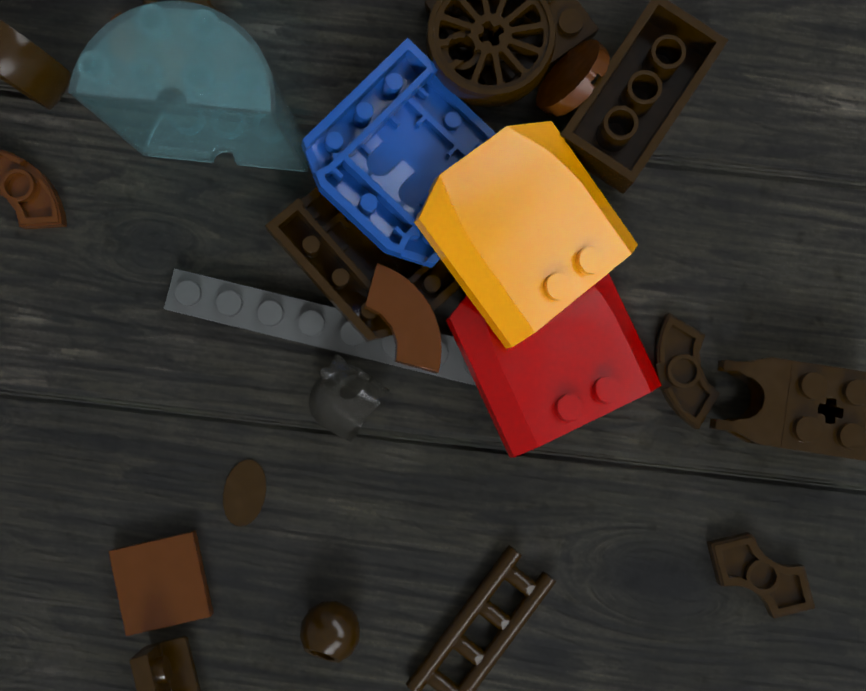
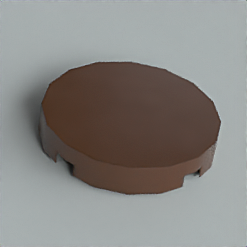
[536,39,610,117]

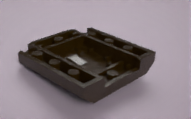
[265,187,461,342]

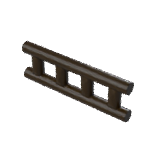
[406,545,556,691]

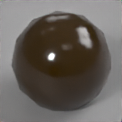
[300,601,360,663]

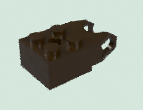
[709,357,866,461]

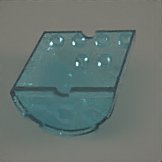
[68,1,308,172]

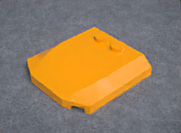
[414,121,638,349]

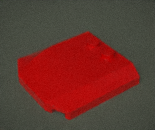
[446,273,662,458]

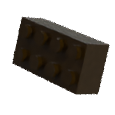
[560,0,729,194]

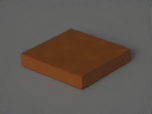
[108,530,214,636]

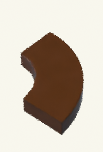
[0,150,67,229]
[364,263,442,374]

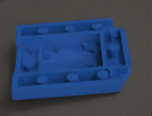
[301,38,496,268]

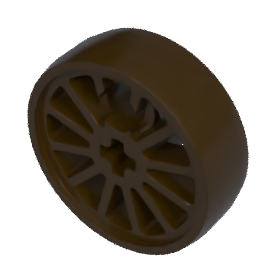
[426,0,556,108]
[0,20,73,110]

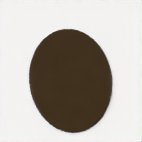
[223,459,266,527]

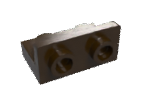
[129,636,201,691]

